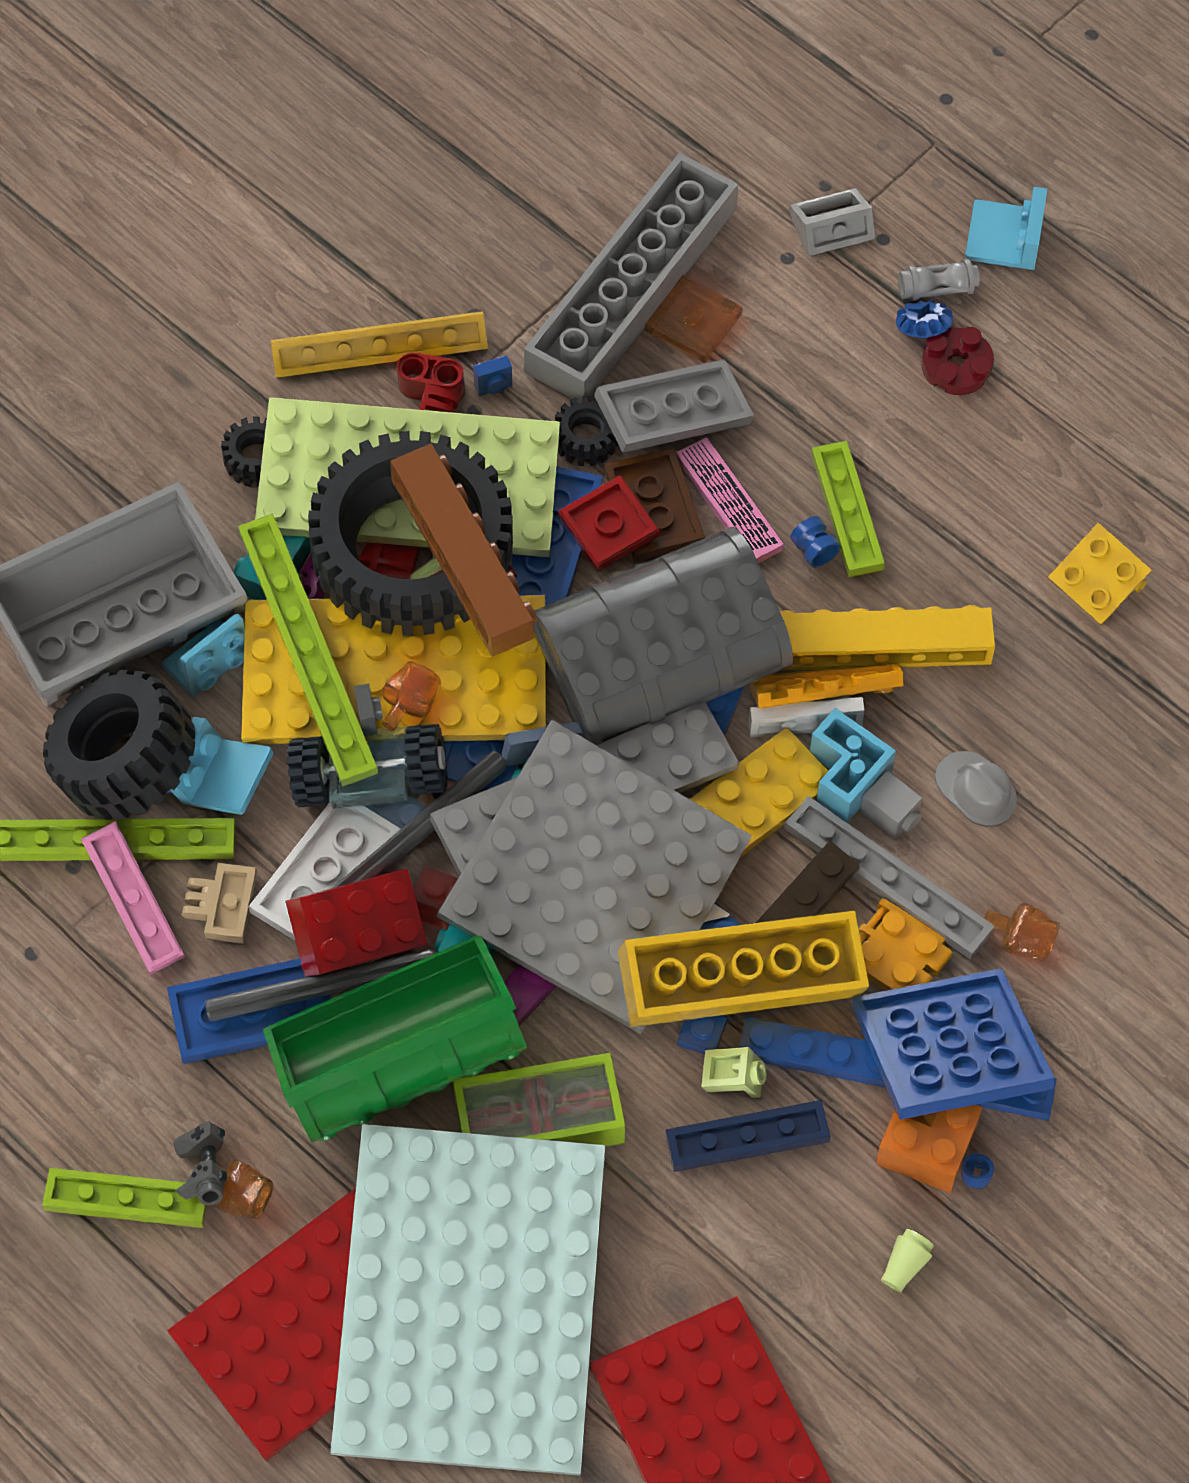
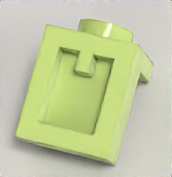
[701,1047,767,1098]

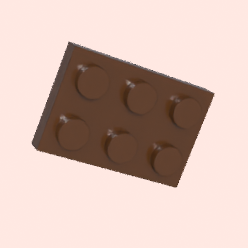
[604,447,705,562]

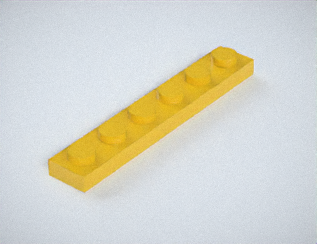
[270,311,488,378]

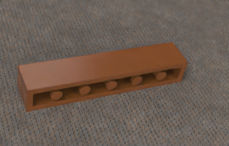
[390,443,537,657]

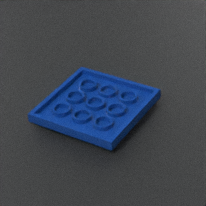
[852,968,1055,1119]

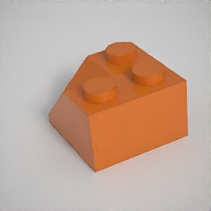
[876,1105,983,1194]

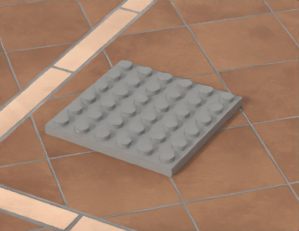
[437,720,752,1034]

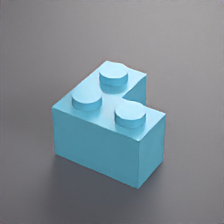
[810,708,896,823]

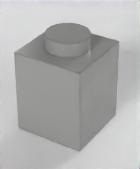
[860,770,922,840]

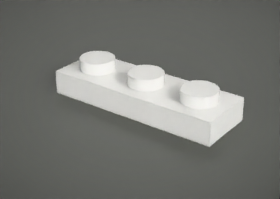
[748,696,865,738]

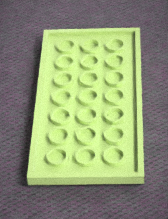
[255,397,560,557]

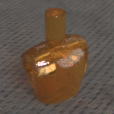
[381,661,441,732]
[984,903,1060,960]
[212,1160,274,1219]

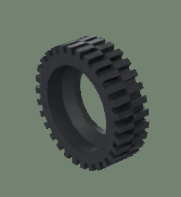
[308,431,513,636]

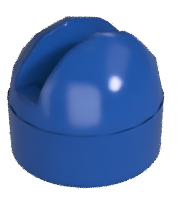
[961,1153,994,1189]

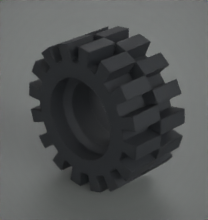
[555,396,618,466]
[221,416,267,487]

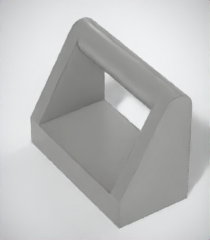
[789,188,875,256]

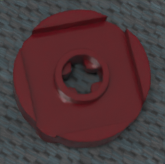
[921,327,994,395]

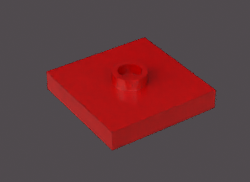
[558,475,660,572]

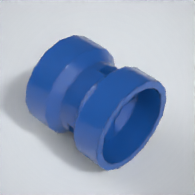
[790,516,841,568]

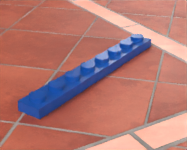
[739,1016,1057,1121]

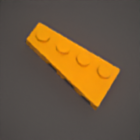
[750,663,904,709]

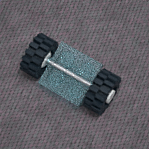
[287,724,448,809]

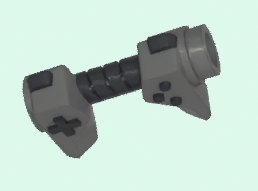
[173,1121,227,1205]

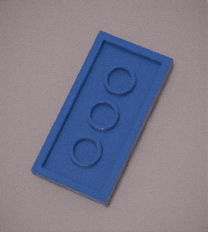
[167,958,331,1064]

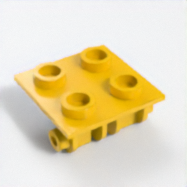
[1048,523,1152,625]

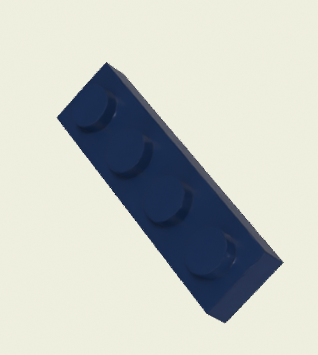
[665,1100,831,1172]

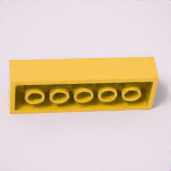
[617,911,869,1027]

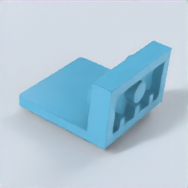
[965,187,1048,270]
[162,613,245,698]
[170,717,274,815]

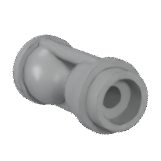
[898,259,980,302]

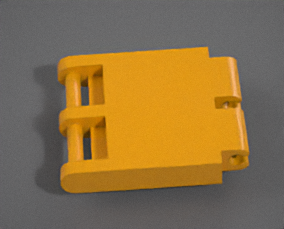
[859,898,953,991]

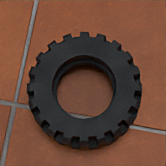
[43,670,195,820]

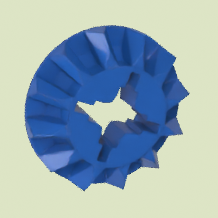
[896,300,953,338]

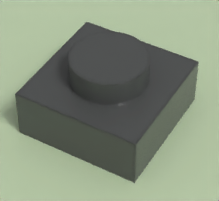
[354,683,383,736]

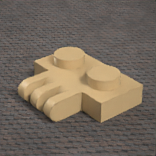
[181,863,257,944]

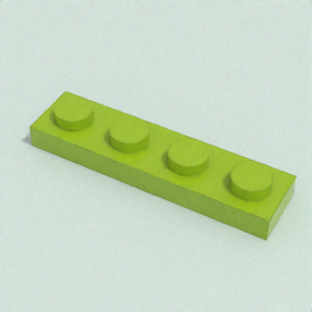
[811,441,885,577]
[42,1168,207,1228]

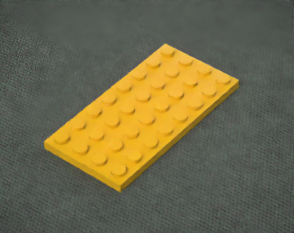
[241,595,546,744]

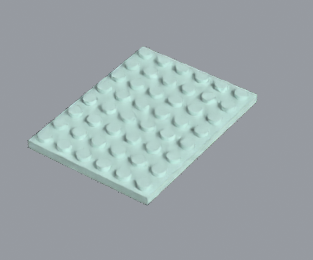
[330,1124,605,1476]

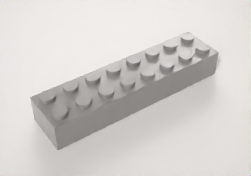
[524,153,738,403]

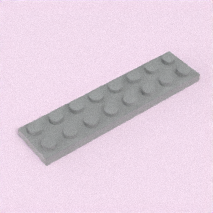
[430,702,739,876]

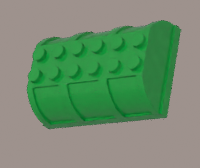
[263,935,528,1143]

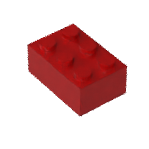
[285,869,427,977]

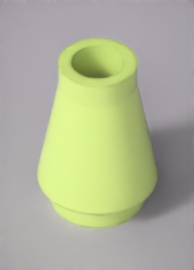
[881,1229,934,1293]

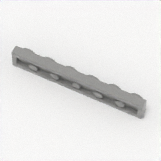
[785,796,995,960]

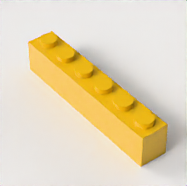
[780,605,995,671]

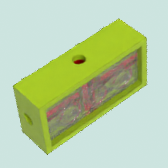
[453,1053,625,1147]

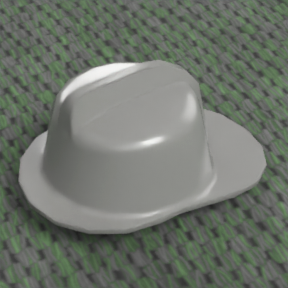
[935,751,1017,826]

